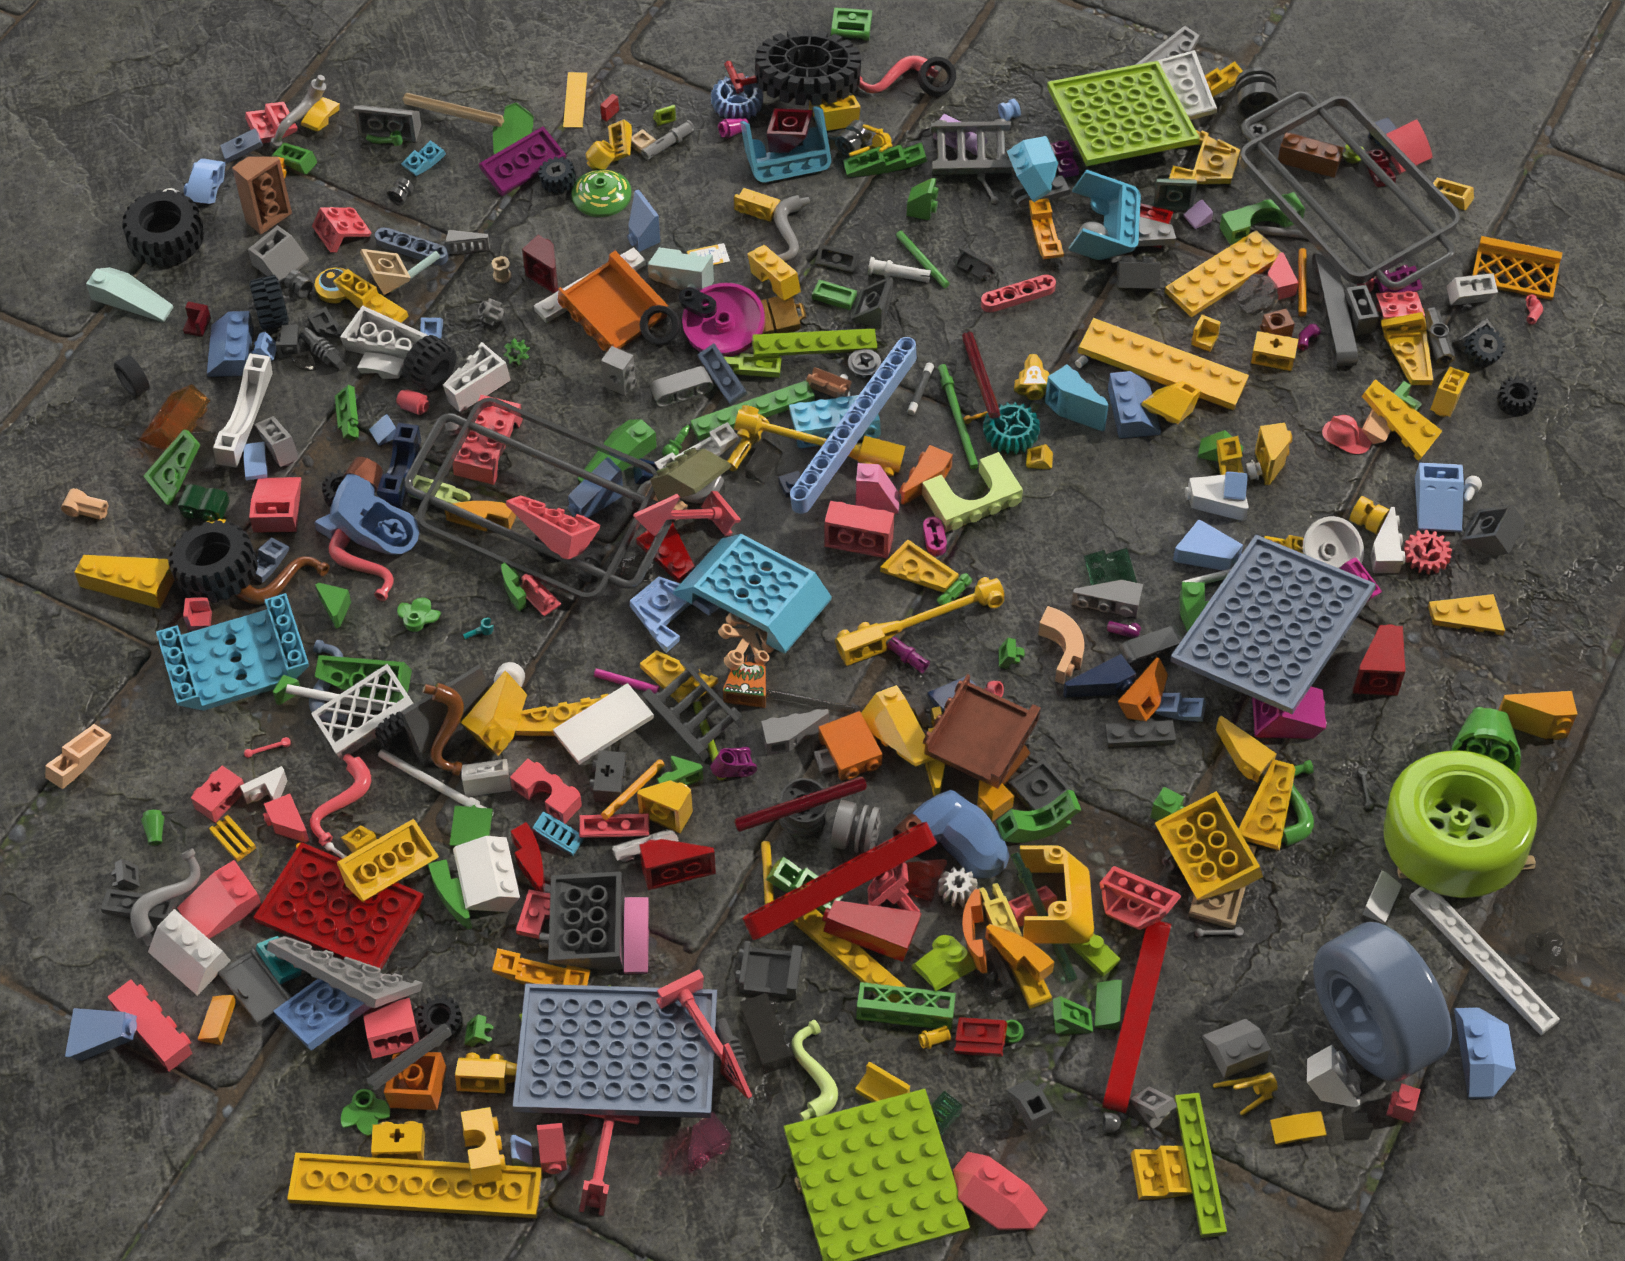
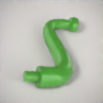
[1281,760,1314,846]

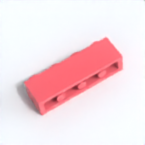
[108,979,192,1072]

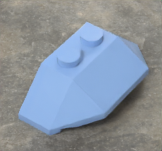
[1454,1008,1516,1099]

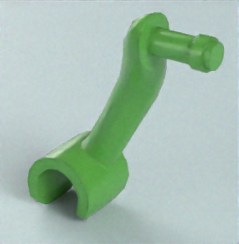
[366,130,403,146]

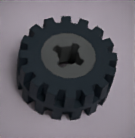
[539,157,576,193]
[1464,327,1505,367]

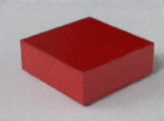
[600,94,619,122]

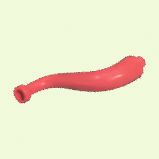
[857,56,939,93]
[328,529,394,601]
[310,753,371,846]

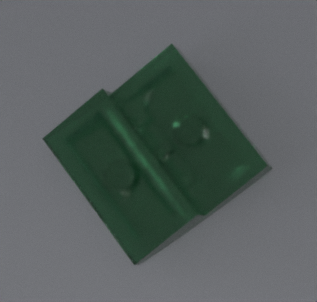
[1084,548,1137,585]

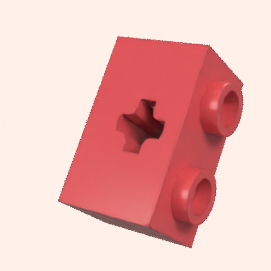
[191,766,244,823]

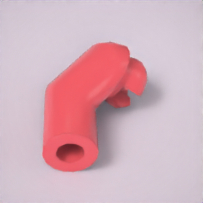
[1526,295,1543,325]

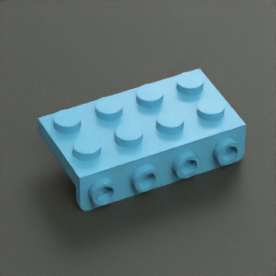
[789,395,881,448]

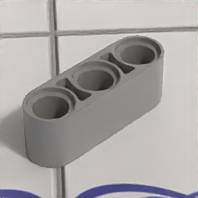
[649,366,714,407]

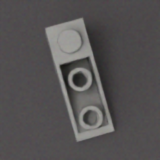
[1072,580,1143,618]
[761,709,829,756]

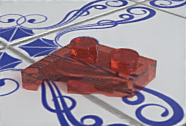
[905,859,947,902]

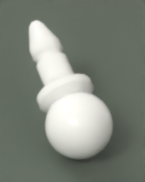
[1464,476,1482,502]

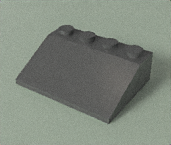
[401,665,490,766]
[548,871,625,970]

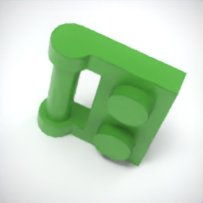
[831,8,872,41]

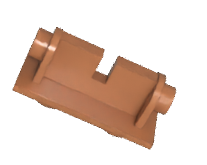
[806,367,852,398]

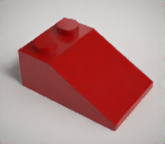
[639,839,716,891]

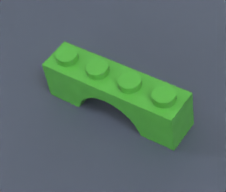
[1219,192,1305,245]

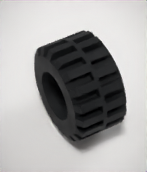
[402,335,457,393]

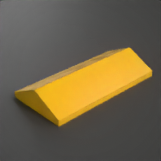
[337,819,439,902]

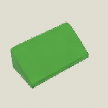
[1094,980,1122,1030]

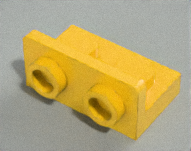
[734,188,780,222]

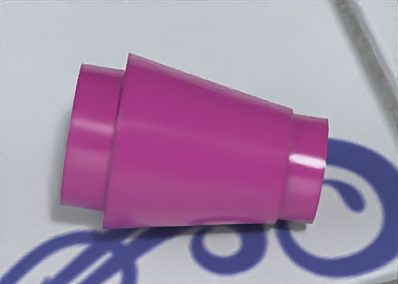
[718,118,749,138]

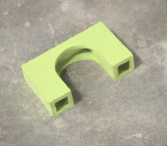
[922,452,1023,533]

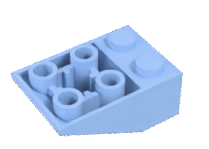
[1415,463,1464,532]

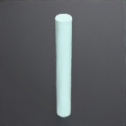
[391,251,441,293]

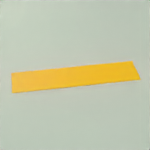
[563,72,587,127]

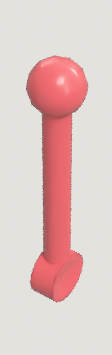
[244,737,291,758]

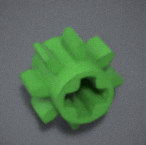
[503,338,530,365]

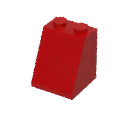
[1353,624,1406,695]

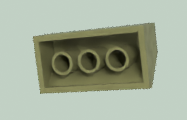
[650,448,731,502]

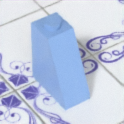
[1173,520,1243,570]

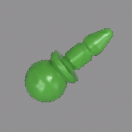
[662,425,690,457]

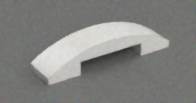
[654,422,739,470]

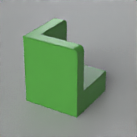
[1394,381,1422,411]

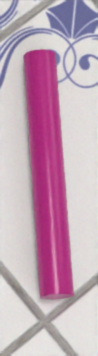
[594,668,660,694]

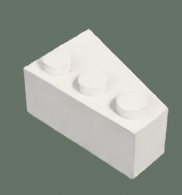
[443,342,511,413]

